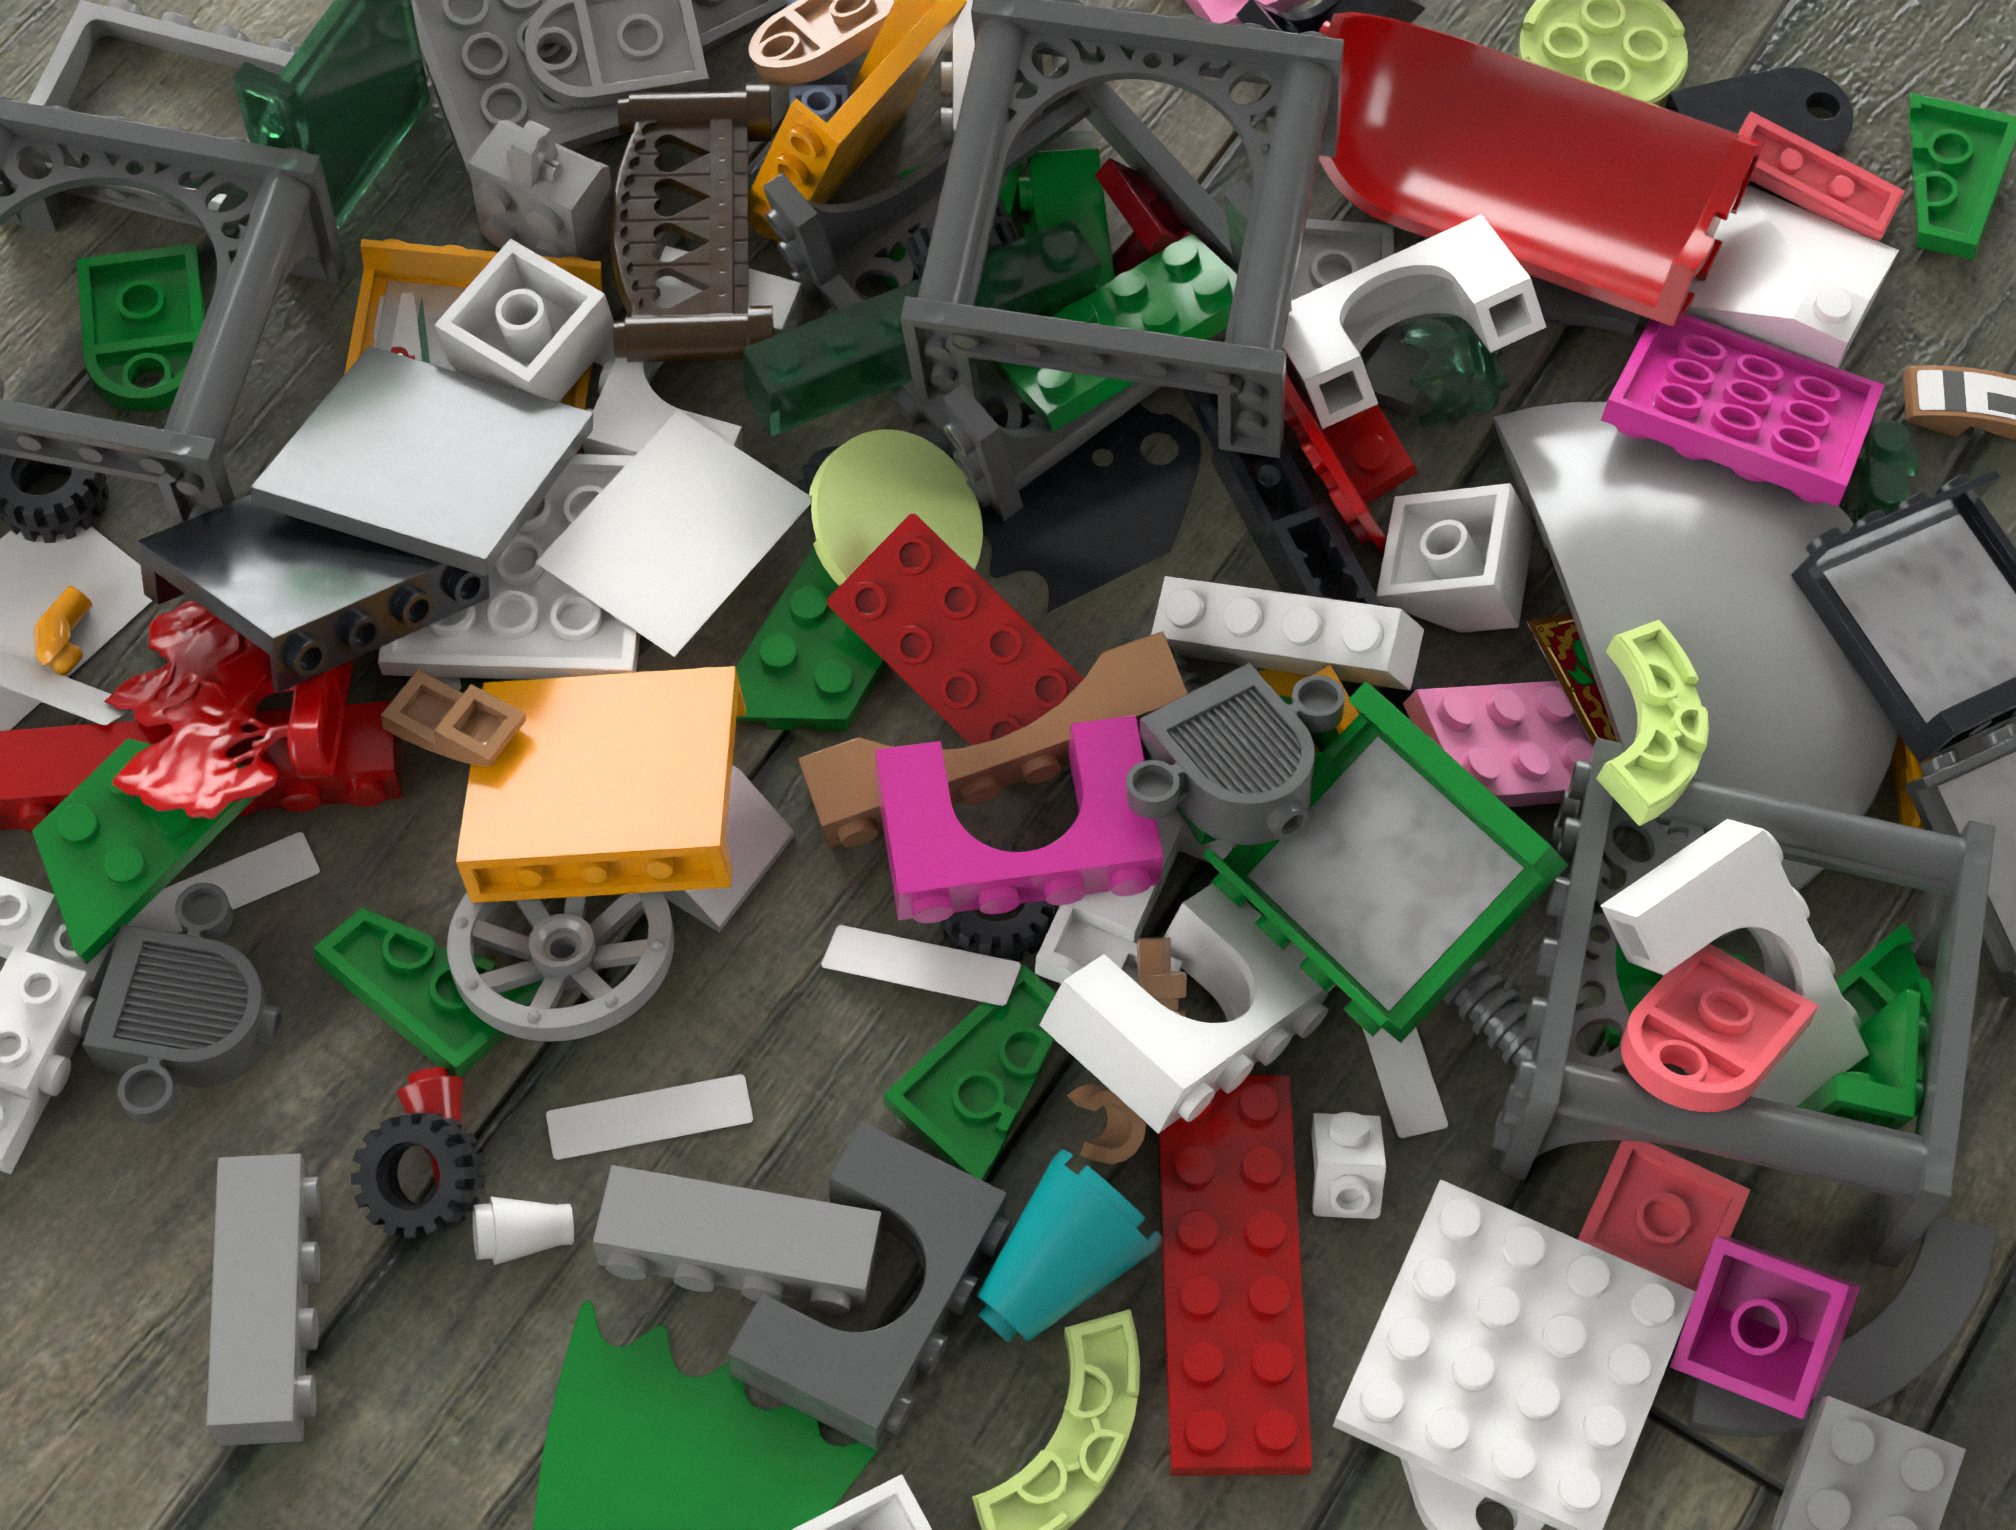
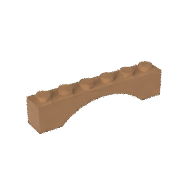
[798,631,1188,848]

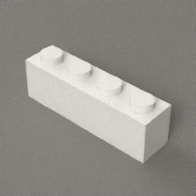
[1151,576,1424,690]

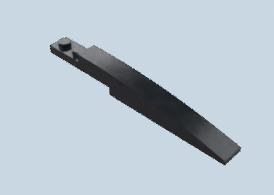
[1182,340,1426,719]

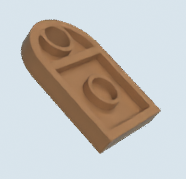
[749,0,895,86]

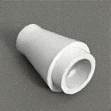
[472,1196,574,1265]

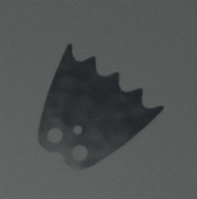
[964,403,1201,613]

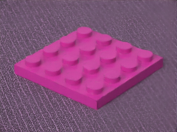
[1601,314,1884,507]

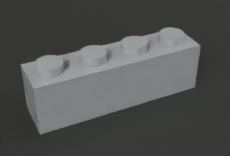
[206,1153,322,1446]
[593,1165,882,1316]

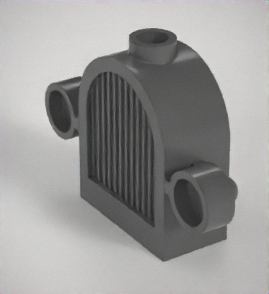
[1126,663,1345,845]
[83,883,284,1124]

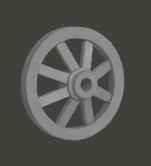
[447,892,675,1042]

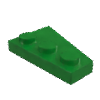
[1908,92,2016,260]
[313,907,543,1077]
[884,964,1057,1182]

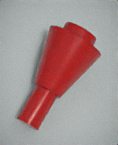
[397,1067,463,1189]

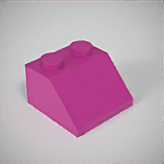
[1670,1236,1861,1420]

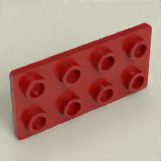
[1284,370,1419,557]
[827,514,1084,746]

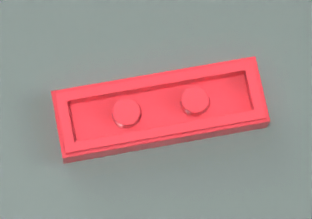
[1738,111,1905,241]

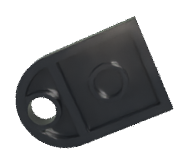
[1665,66,1853,185]

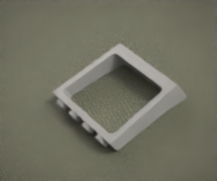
[27,0,317,236]

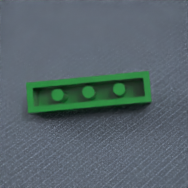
[1017,148,1115,317]

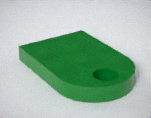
[76,243,206,412]

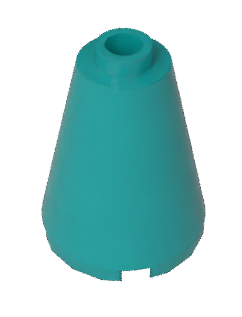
[977,1149,1164,1343]

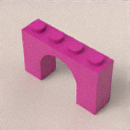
[875,715,1164,923]

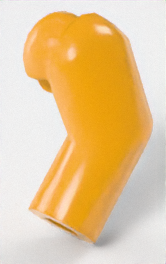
[34,586,93,675]

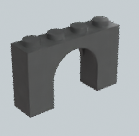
[728,1121,1012,1450]

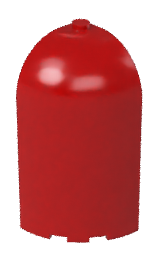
[1318,12,1764,327]

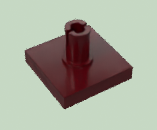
[1094,158,1191,277]

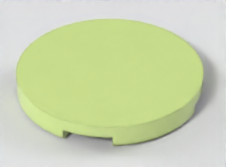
[1518,0,1688,107]
[808,429,983,586]

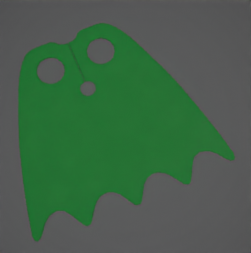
[533,1300,885,1530]

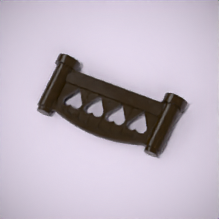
[609,82,775,367]

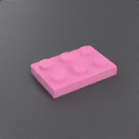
[1403,681,1593,807]

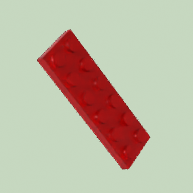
[1157,1075,1312,1476]

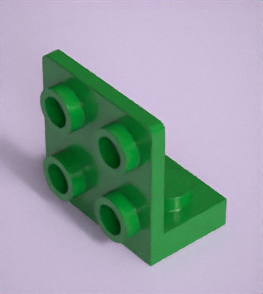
[1797,989,1927,1130]

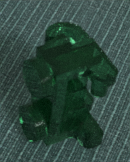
[1839,420,1919,524]

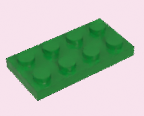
[992,233,1237,432]

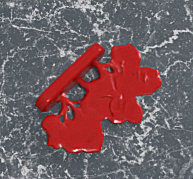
[103,601,354,819]

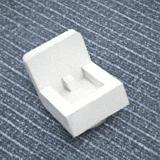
[1311,1112,1386,1219]

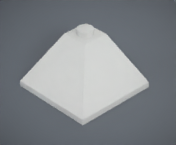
[1686,185,1899,368]

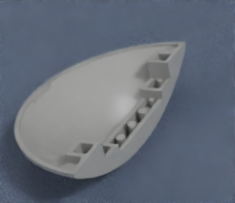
[1493,402,1899,941]

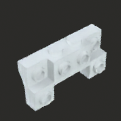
[1035,808,1237,984]
[0,876,118,1174]

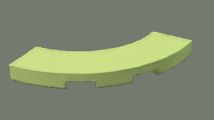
[1596,620,1709,826]
[971,1309,1140,1530]

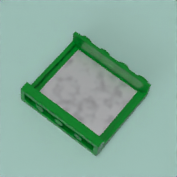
[1203,681,1568,1043]

